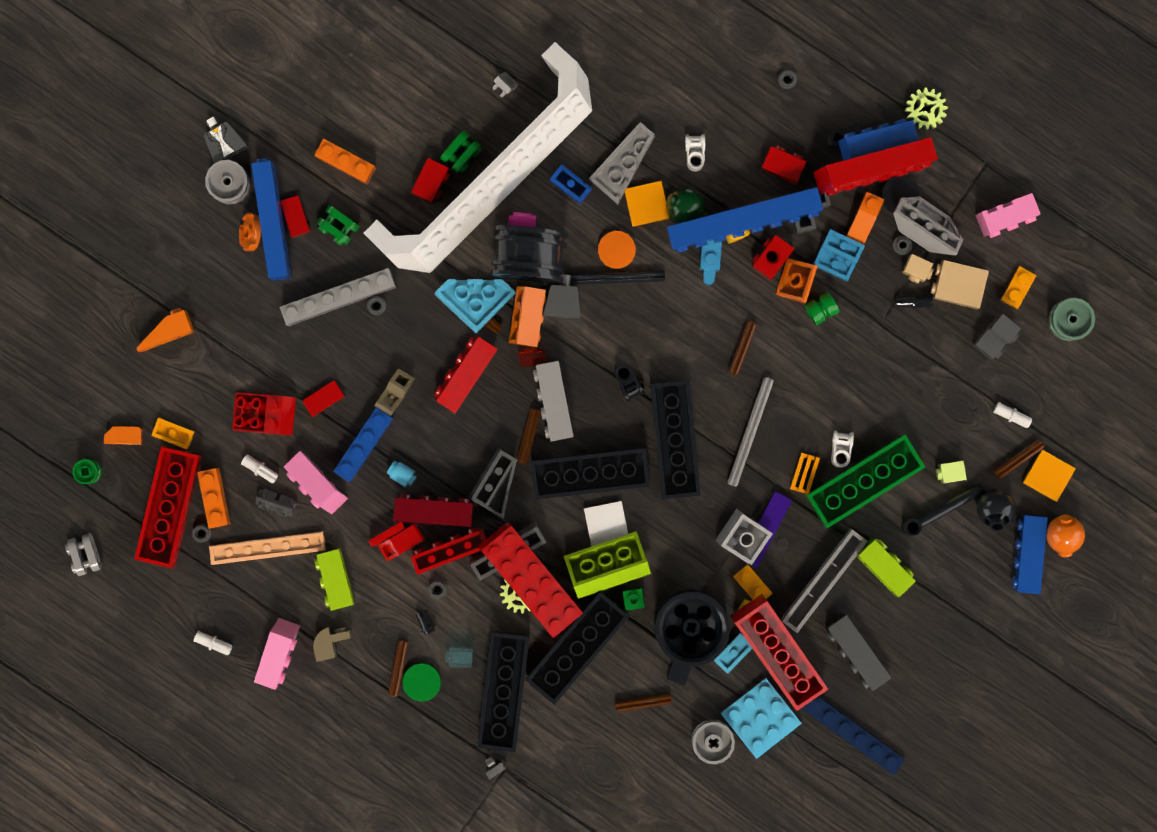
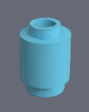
[387,461,416,487]

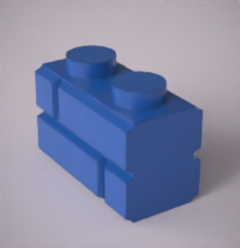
[550,164,592,205]

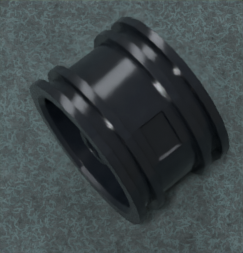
[490,225,568,283]

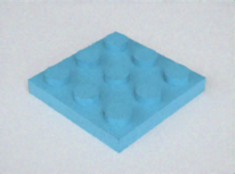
[721,677,802,759]

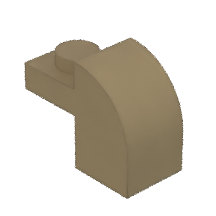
[375,368,415,416]
[313,626,352,662]

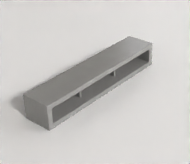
[280,268,397,326]
[780,529,868,633]

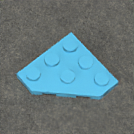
[434,279,516,333]

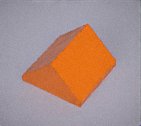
[776,258,818,304]

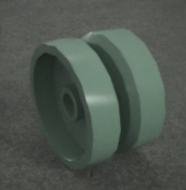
[1048,298,1095,341]

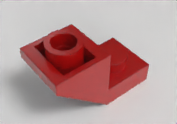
[377,523,425,562]

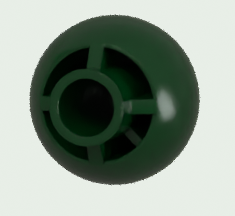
[666,188,708,224]

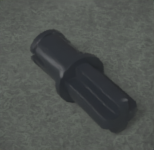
[895,295,933,310]

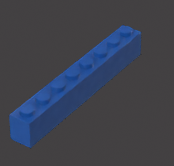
[666,187,823,253]

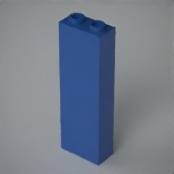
[251,158,292,281]

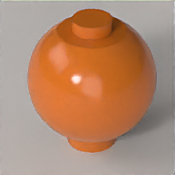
[1046,515,1085,557]

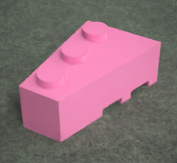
[976,193,1040,238]
[284,451,348,514]
[254,618,300,690]

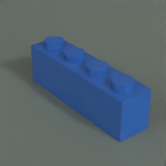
[838,119,919,161]
[333,408,394,482]
[1012,515,1048,594]

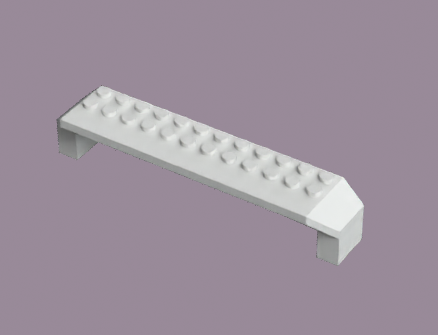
[364,42,592,273]

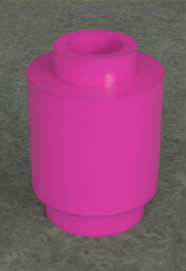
[508,212,536,227]

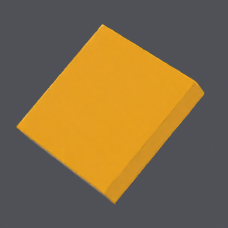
[625,181,670,227]
[1023,450,1076,502]

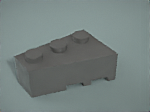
[469,448,517,519]

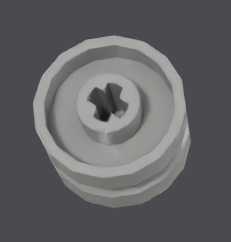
[205,160,251,205]
[691,719,735,764]

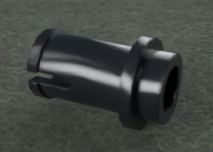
[415,610,435,635]

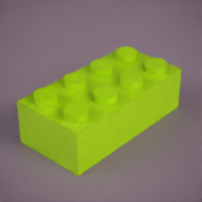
[564,531,651,599]

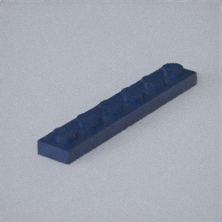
[802,697,905,775]

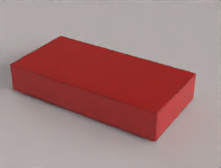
[280,195,310,238]
[302,380,345,417]
[368,522,406,547]

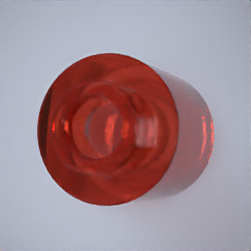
[518,346,546,368]

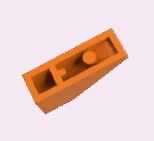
[846,192,884,245]
[137,308,195,352]

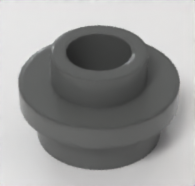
[778,70,797,89]
[893,236,912,255]
[367,296,386,315]
[192,523,211,543]
[428,580,447,599]

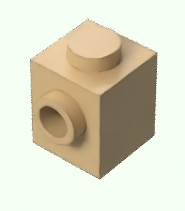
[902,254,934,284]

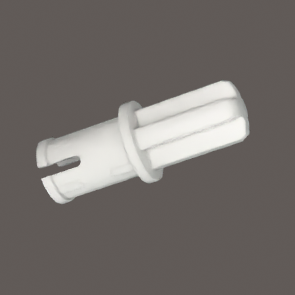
[993,402,1032,428]
[241,454,278,483]
[194,630,232,655]

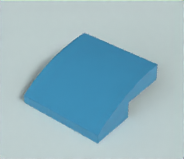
[813,229,865,282]

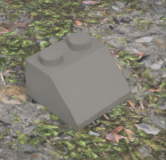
[715,509,773,565]

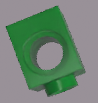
[622,588,645,611]

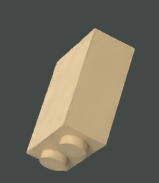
[931,260,989,309]

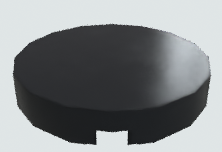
[881,176,920,213]

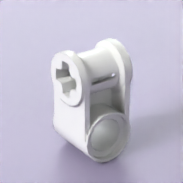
[685,134,705,172]
[831,430,854,468]

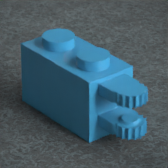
[699,240,722,285]

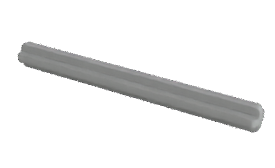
[728,377,774,487]

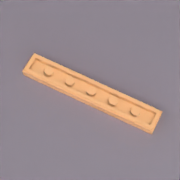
[209,531,326,565]

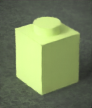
[936,461,967,483]

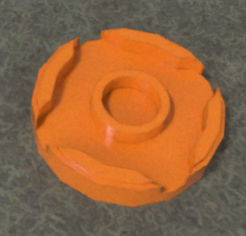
[239,213,261,251]
[598,231,636,269]

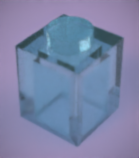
[445,646,473,668]

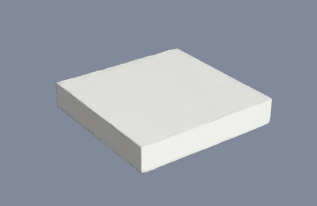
[584,501,628,546]

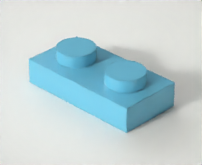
[714,633,752,674]

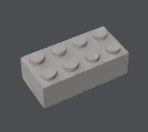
[533,361,574,442]

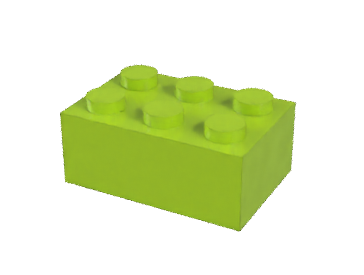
[856,538,916,597]

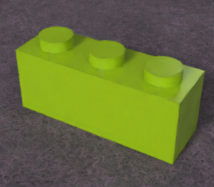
[314,548,355,611]

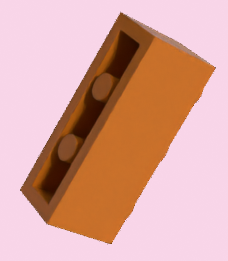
[314,139,376,185]
[509,286,546,347]
[197,468,231,529]

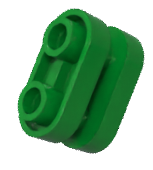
[440,130,482,174]
[316,204,360,246]

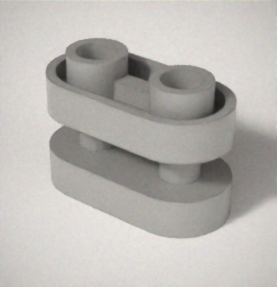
[65,533,102,576]

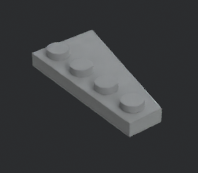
[589,122,655,205]

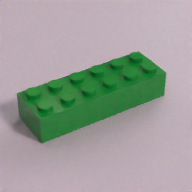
[805,435,926,528]

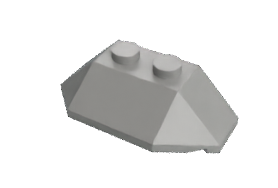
[893,197,964,255]

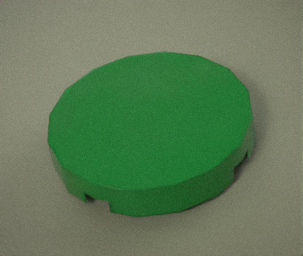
[402,663,441,702]

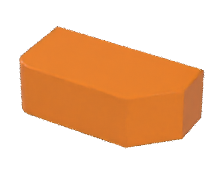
[104,426,143,445]

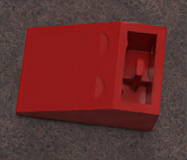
[232,392,296,436]

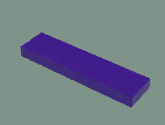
[740,491,792,568]

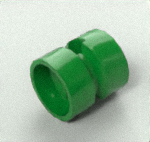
[804,291,840,326]
[72,459,102,484]

